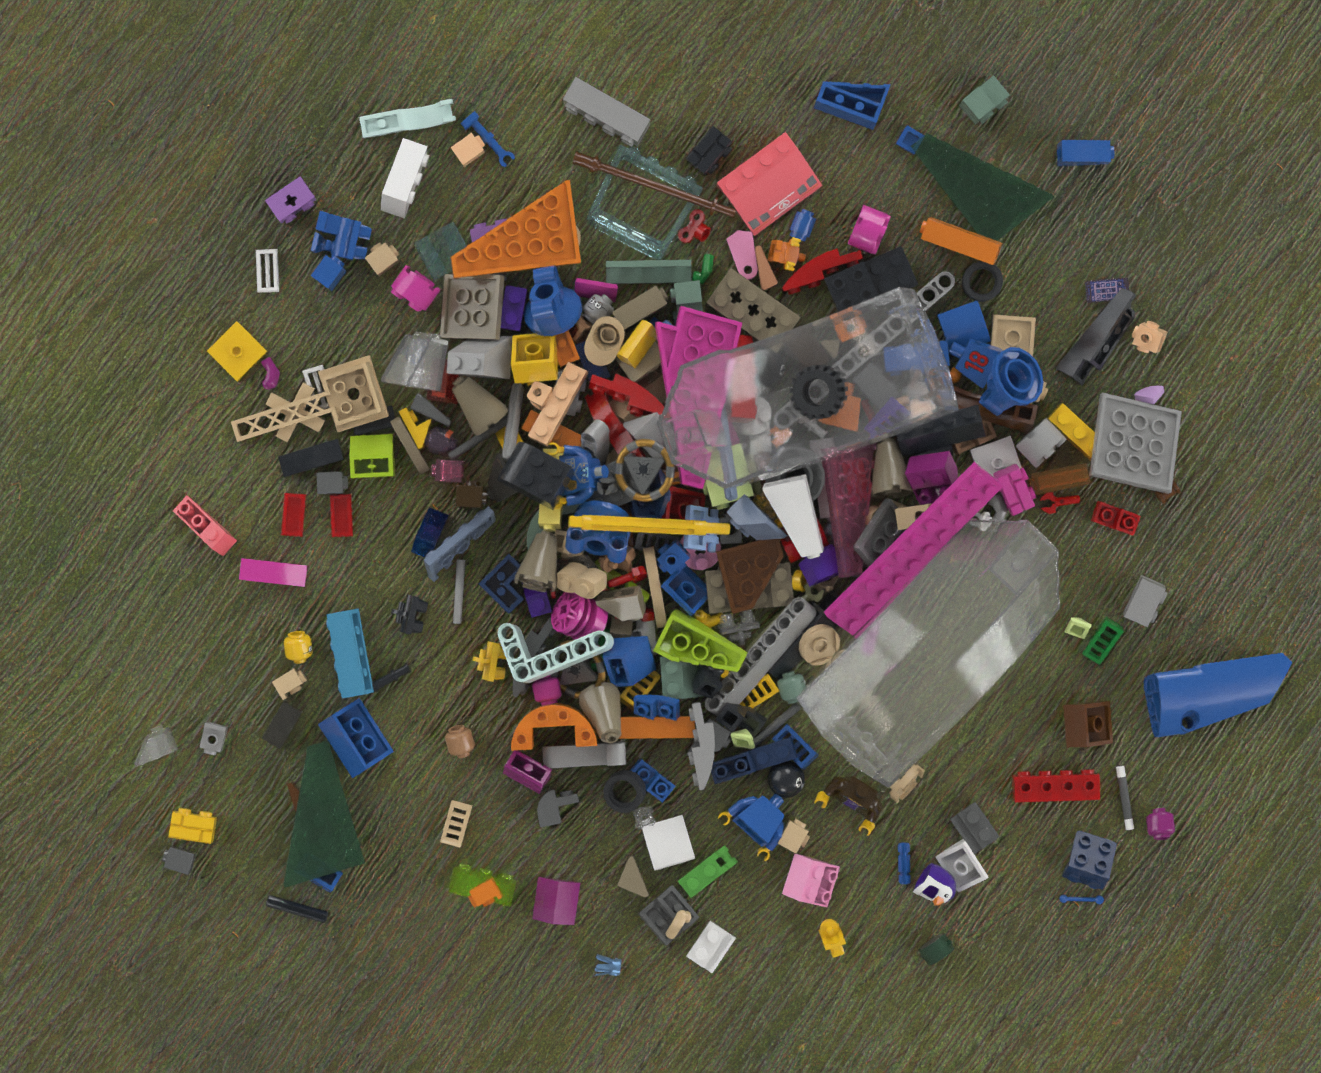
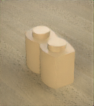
[556,562,607,599]

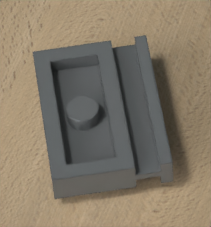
[950,802,1000,855]

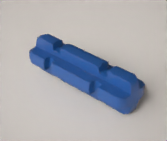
[898,842,911,884]

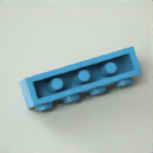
[326,608,374,698]

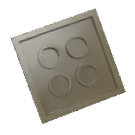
[440,274,504,340]

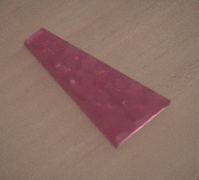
[820,442,877,578]

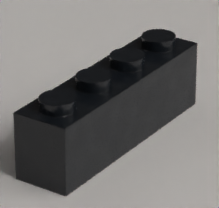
[895,405,986,456]

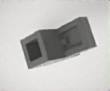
[537,788,579,827]

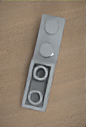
[688,702,715,790]

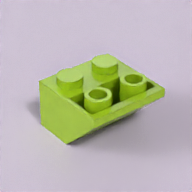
[350,434,395,479]

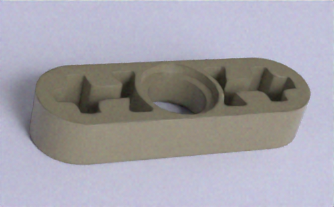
[390,416,430,475]

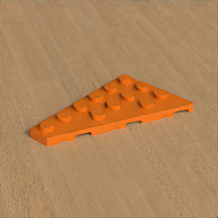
[450,180,581,279]

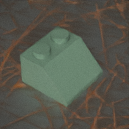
[660,656,702,699]

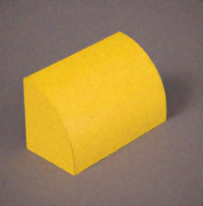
[616,320,657,369]

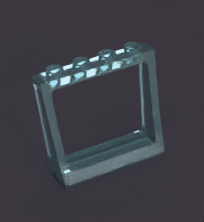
[585,145,703,260]

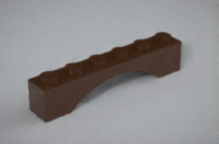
[906,369,1038,433]

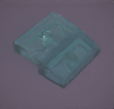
[414,222,466,281]

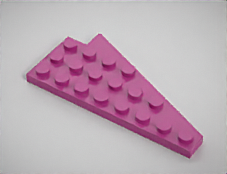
[655,306,742,489]

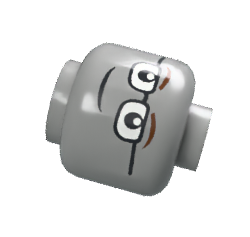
[582,294,614,325]

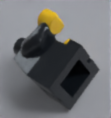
[693,665,729,699]

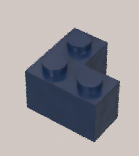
[479,554,525,614]

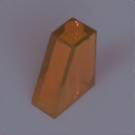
[1029,463,1091,495]

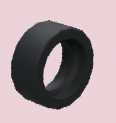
[962,261,1003,302]
[603,770,646,813]

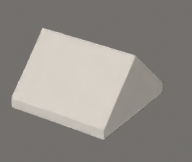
[936,839,988,892]

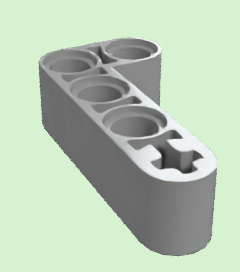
[542,741,626,768]

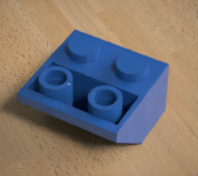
[603,636,657,687]

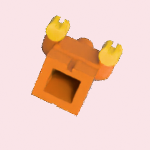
[767,237,806,271]

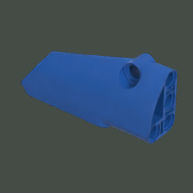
[1143,653,1292,737]

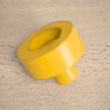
[791,570,807,592]

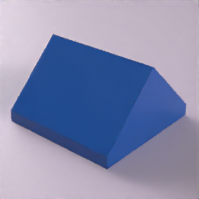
[661,566,708,616]

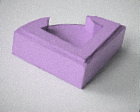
[1134,386,1164,404]

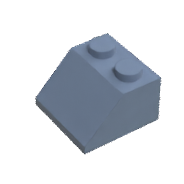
[727,494,787,540]

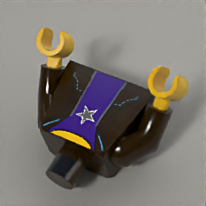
[814,776,883,836]

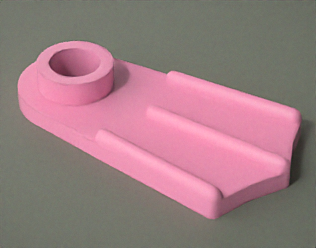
[726,230,758,280]

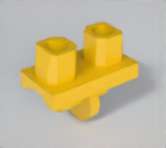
[472,641,507,682]
[819,919,846,958]

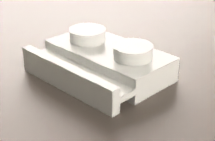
[686,920,736,973]

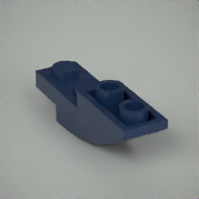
[711,737,798,784]

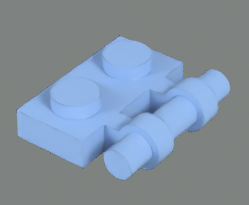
[683,505,720,553]

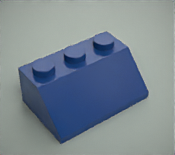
[318,698,394,778]

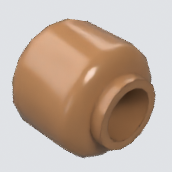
[445,725,475,758]

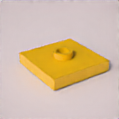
[207,321,268,382]

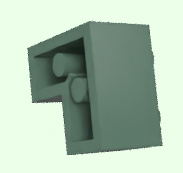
[959,75,1010,125]
[670,280,703,324]

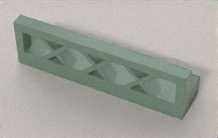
[606,260,692,284]

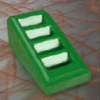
[1082,616,1124,665]

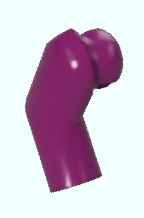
[261,357,280,390]

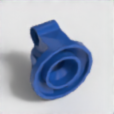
[523,265,583,336]
[979,347,1044,416]
[565,500,631,563]

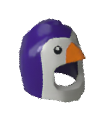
[913,863,956,906]

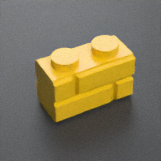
[169,808,217,844]

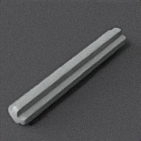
[502,383,524,461]

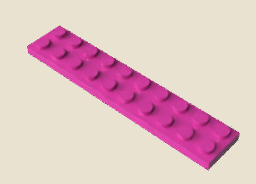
[824,462,1004,635]

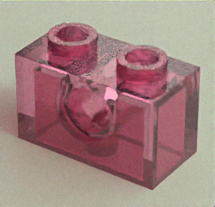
[432,460,464,483]

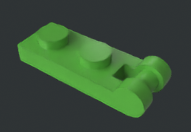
[678,845,738,898]

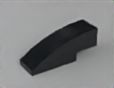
[278,439,345,477]

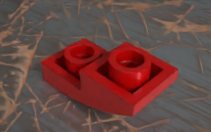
[1090,501,1141,536]

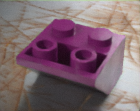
[905,451,958,505]

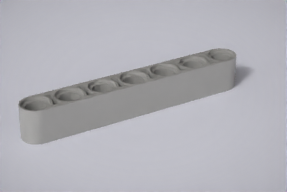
[705,597,816,717]

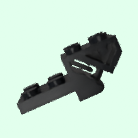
[824,246,918,318]

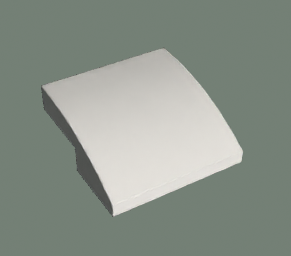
[642,815,695,871]

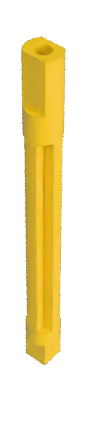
[568,515,730,536]

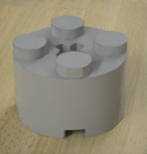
[1016,418,1067,468]

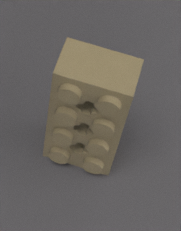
[706,268,801,352]

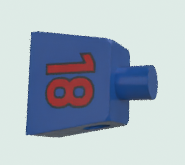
[949,339,1002,388]

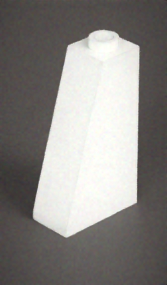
[763,474,824,559]

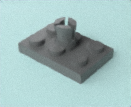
[587,453,651,507]
[853,499,906,566]

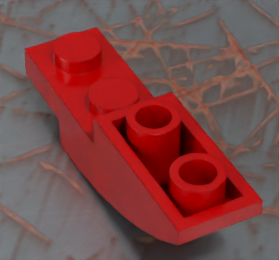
[782,248,863,295]
[589,374,669,423]

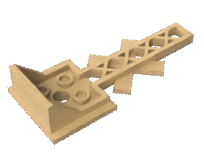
[231,355,389,442]

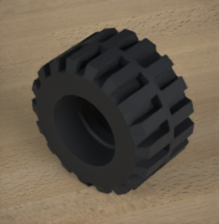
[790,365,848,419]

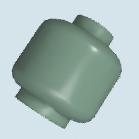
[777,671,808,704]

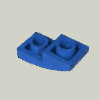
[634,695,680,721]
[630,758,675,803]

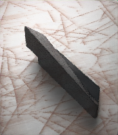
[1056,288,1136,386]
[769,590,840,680]

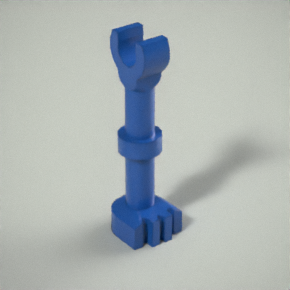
[461,111,515,167]

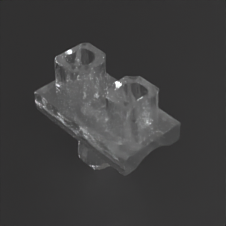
[718,609,760,646]

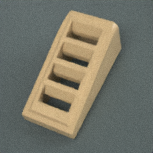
[440,800,473,848]

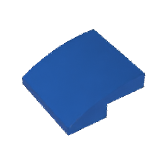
[937,300,991,356]

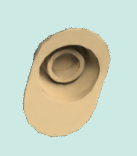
[584,316,625,366]

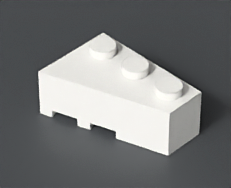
[381,138,430,219]

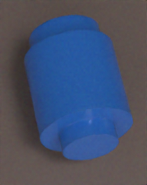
[789,209,816,242]

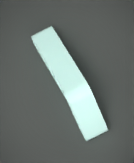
[497,623,614,683]

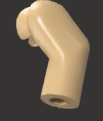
[666,910,691,939]

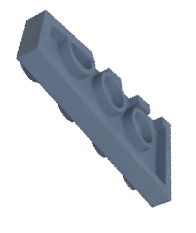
[424,506,496,582]

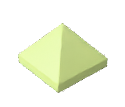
[1065,617,1092,639]
[731,729,755,749]

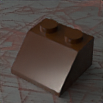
[1063,701,1113,748]

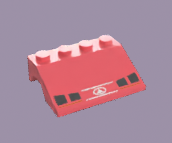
[716,132,823,236]

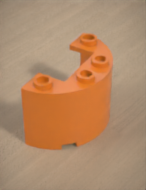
[511,703,598,751]

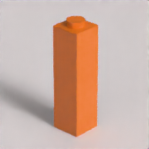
[920,217,1003,265]
[619,716,695,739]

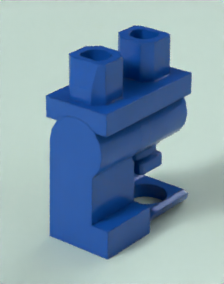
[311,211,372,261]

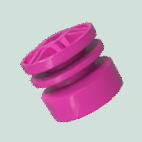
[551,592,608,640]

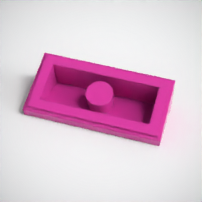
[574,278,618,302]

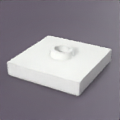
[970,436,1022,477]

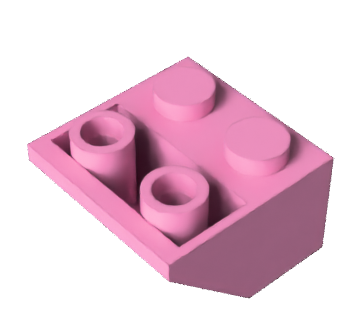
[782,853,840,907]

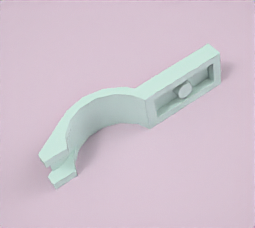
[359,99,456,139]

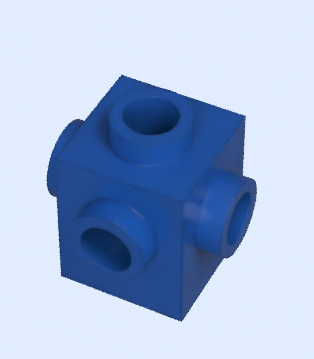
[657,539,691,575]

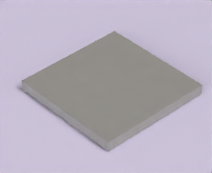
[1089,393,1182,494]

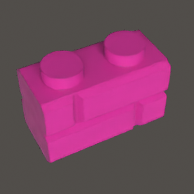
[993,464,1036,516]

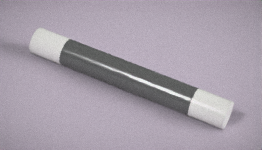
[1116,766,1134,830]

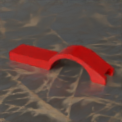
[585,394,646,457]

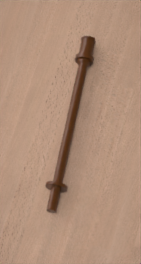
[572,151,736,218]

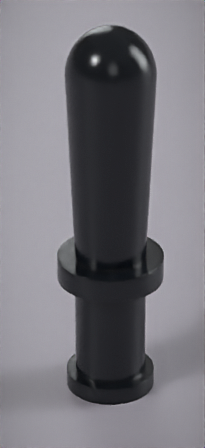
[372,663,412,693]

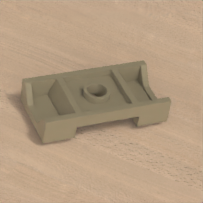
[705,562,794,614]

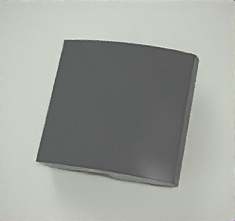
[638,885,699,946]

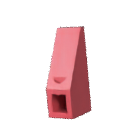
[173,495,237,556]

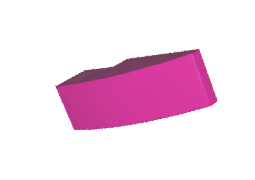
[239,558,307,587]

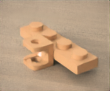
[527,362,588,447]

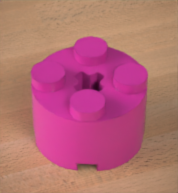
[848,205,891,255]
[391,265,441,312]

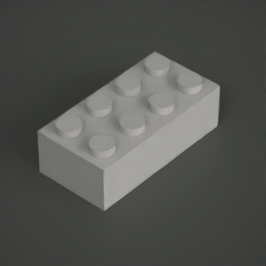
[563,77,650,147]

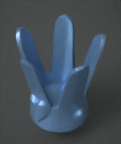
[595,954,627,976]

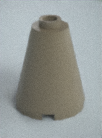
[452,375,508,436]
[871,439,913,499]
[514,531,557,592]
[578,682,621,743]

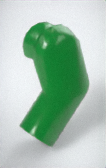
[692,254,714,284]

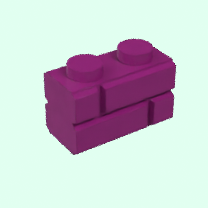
[503,750,552,794]

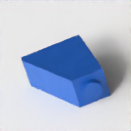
[1057,140,1114,166]

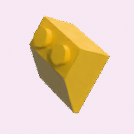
[511,333,558,384]

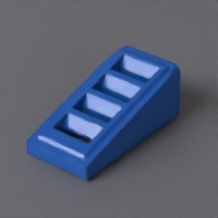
[772,724,819,770]

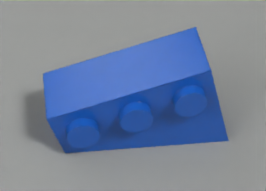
[814,81,891,130]

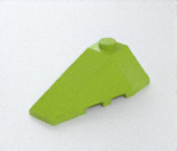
[653,609,748,672]

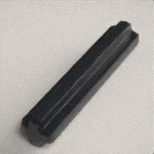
[266,895,328,923]

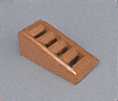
[755,246,778,291]

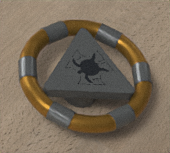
[615,439,675,502]
[550,640,606,699]

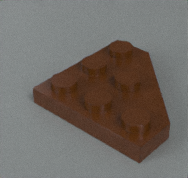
[716,539,783,614]

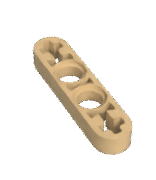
[643,546,667,629]

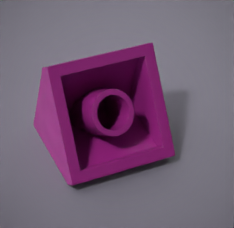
[532,876,580,925]

